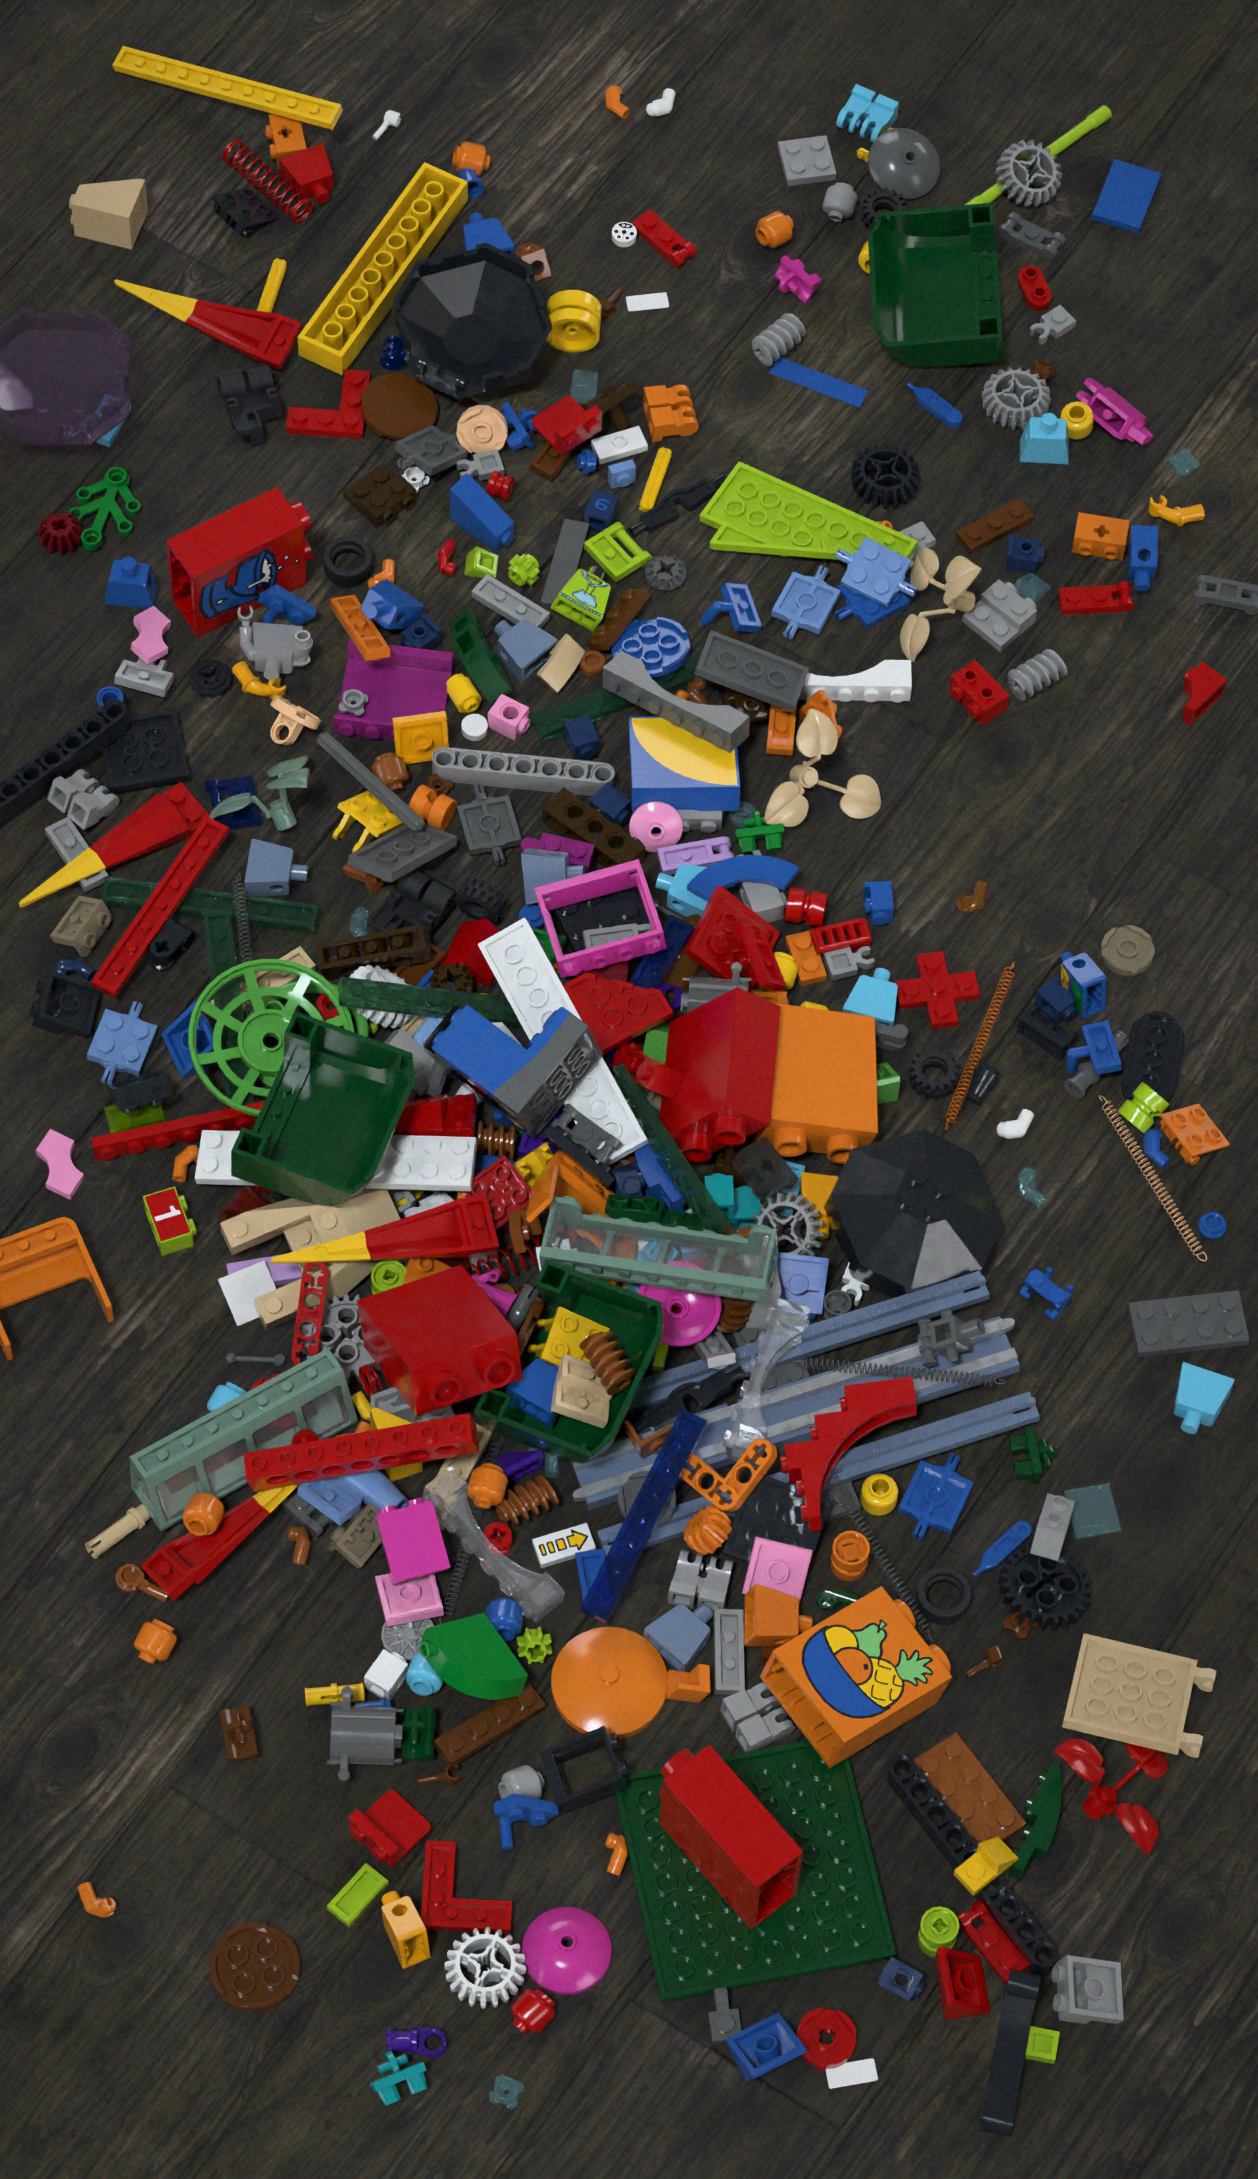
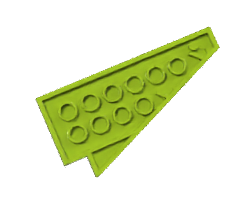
[700,461,918,560]

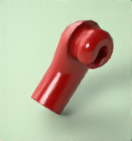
[437,539,457,576]

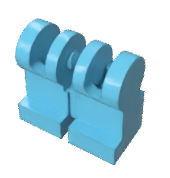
[836,84,899,143]

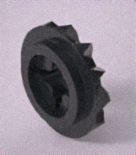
[189,659,231,698]

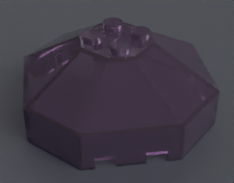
[0,308,132,446]

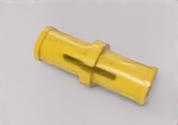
[305,1683,365,1707]

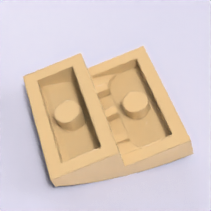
[551,1354,613,1428]

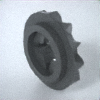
[645,553,687,591]

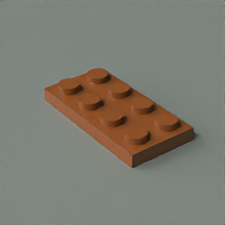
[913,1732,1027,1845]

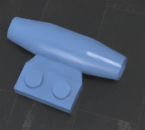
[297,1437,408,1526]

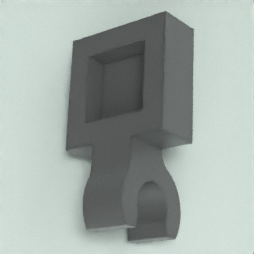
[708,1987,742,2045]

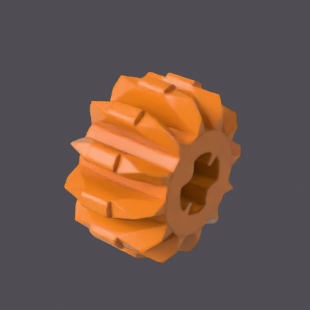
[683,1504,732,1556]

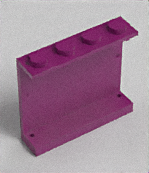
[333,640,453,741]

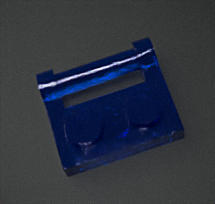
[205,775,262,831]

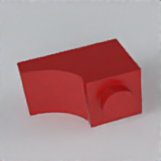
[1182,662,1227,726]

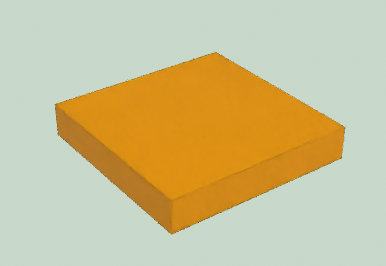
[392,711,449,765]

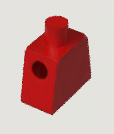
[279,143,334,204]

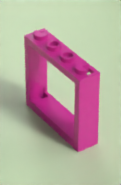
[534,859,667,978]

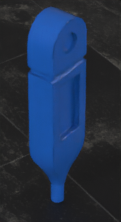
[907,382,963,429]
[972,1521,1032,1578]

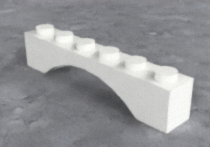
[798,660,912,702]

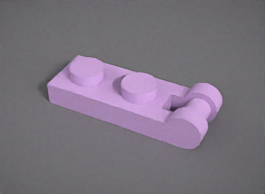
[657,836,735,875]

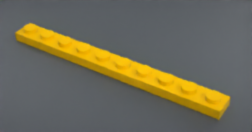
[113,46,343,130]

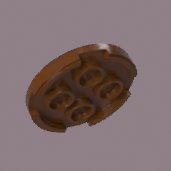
[361,373,438,440]
[517,1297,545,1357]
[209,1922,300,2012]

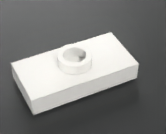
[591,426,648,465]

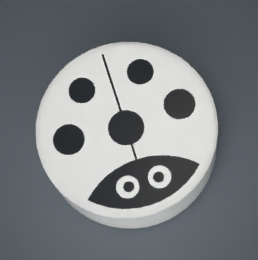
[612,222,637,247]

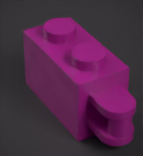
[521,833,595,873]

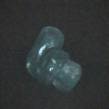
[349,907,371,937]
[1017,1167,1047,1208]
[528,1446,560,1478]

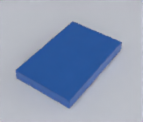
[1091,159,1161,233]

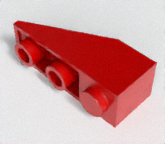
[611,1043,684,1100]

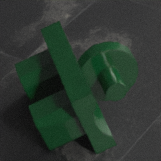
[1008,1426,1058,1485]
[401,1705,436,1761]

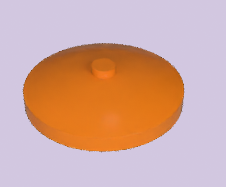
[551,1627,667,1739]

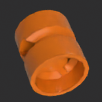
[409,785,457,831]
[830,1531,870,1581]

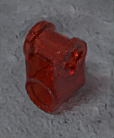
[219,1186,270,1234]

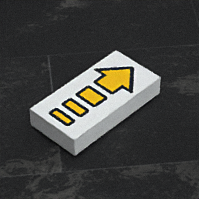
[532,1523,596,1568]

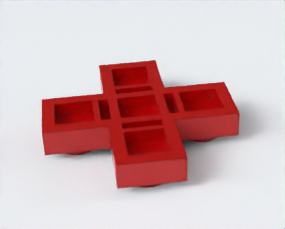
[895,951,980,1030]

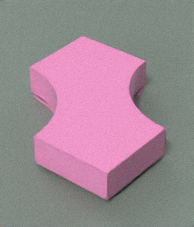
[131,606,171,665]
[36,1129,84,1200]

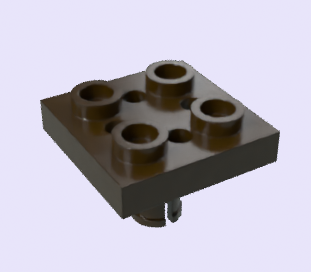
[581,380,639,432]

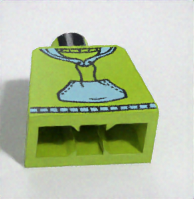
[550,566,611,632]

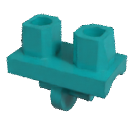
[369,2050,427,2106]

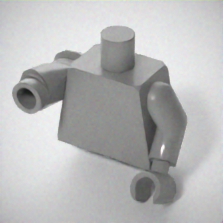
[237,606,313,680]

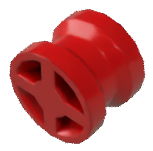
[486,471,515,501]
[483,1522,512,1558]

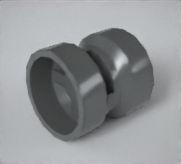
[822,1290,852,1320]

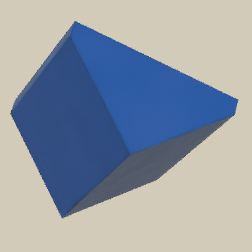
[161,1001,219,1078]
[726,2012,807,2082]

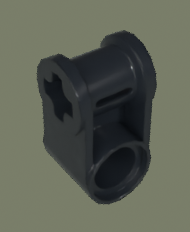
[150,918,196,972]

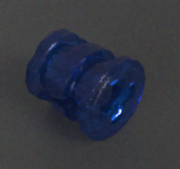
[380,336,405,371]

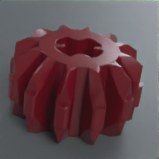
[38,510,82,555]

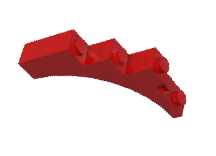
[780,1376,917,1532]

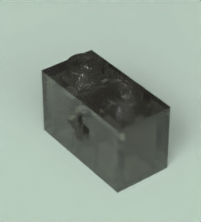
[732,1136,799,1206]

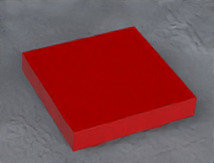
[461,1155,532,1231]

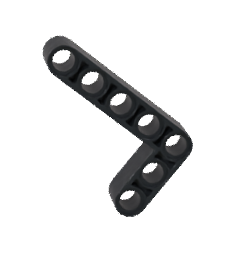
[980,1969,1041,2137]

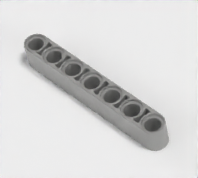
[432,747,615,796]

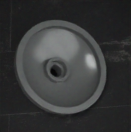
[867,128,940,200]

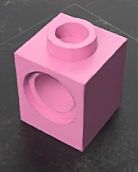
[488,694,531,741]

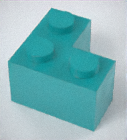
[703,1173,761,1230]

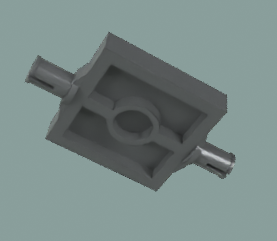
[395,425,468,476]
[457,784,522,866]

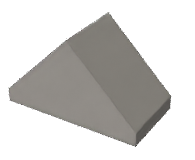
[370,1387,416,1423]

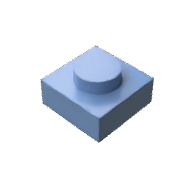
[608,459,636,489]

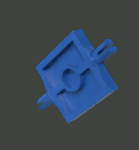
[834,572,910,629]
[898,1453,974,1541]

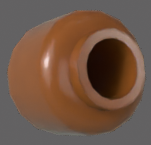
[371,752,409,793]

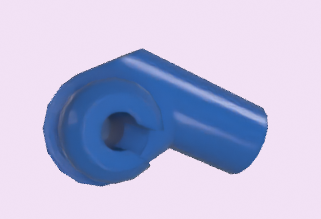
[1143,1129,1171,1169]

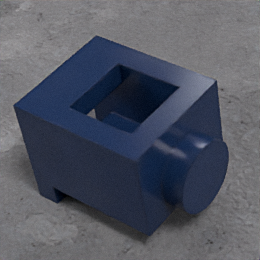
[1005,534,1044,573]
[400,613,442,650]
[1035,976,1078,1025]
[611,1162,645,1198]
[876,1956,925,2001]

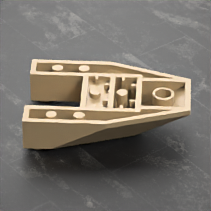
[220,1189,400,1331]

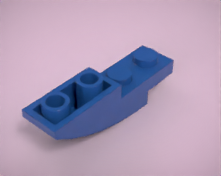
[634,1116,685,1211]

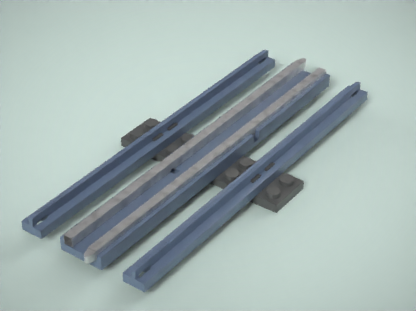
[570,1271,1040,1561]

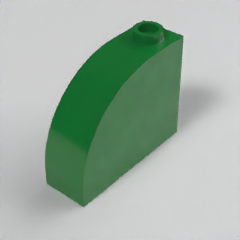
[419,1613,528,1700]

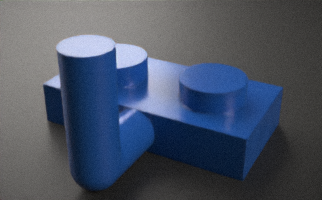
[700,583,762,633]
[258,584,317,626]
[1066,1021,1122,1075]
[494,1793,559,1850]

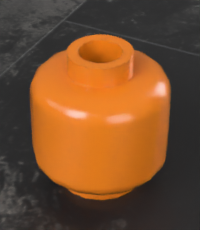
[452,141,490,176]
[755,211,794,248]
[467,1463,508,1509]
[182,1492,224,1536]
[134,1619,177,1665]

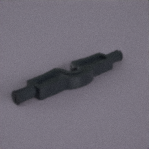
[628,473,727,537]
[632,1366,746,1434]

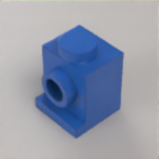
[862,881,894,925]

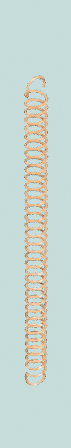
[1099,1095,1207,1261]

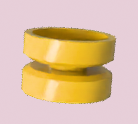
[546,290,602,353]

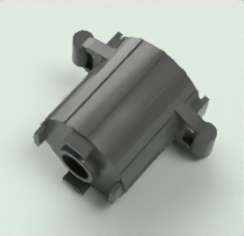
[680,962,752,1014]
[327,1686,404,1783]

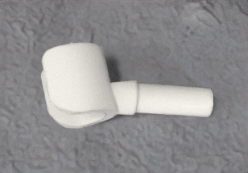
[372,110,401,140]

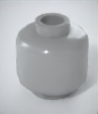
[822,182,858,222]
[498,1765,544,1799]

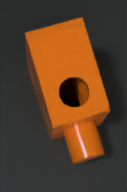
[744,1584,812,1647]

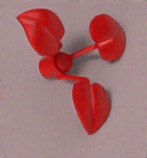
[1054,1739,1168,1855]

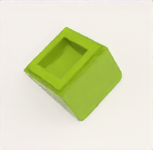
[464,546,499,578]

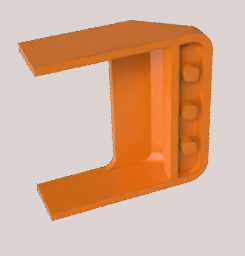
[526,1151,637,1285]
[0,1217,114,1361]

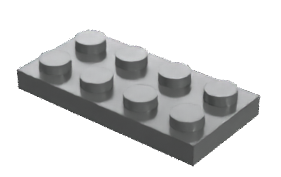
[694,630,809,713]
[348,823,457,882]
[1127,1290,1249,1358]

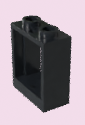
[540,1726,631,1814]

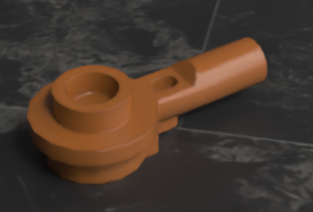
[115,1564,169,1603]

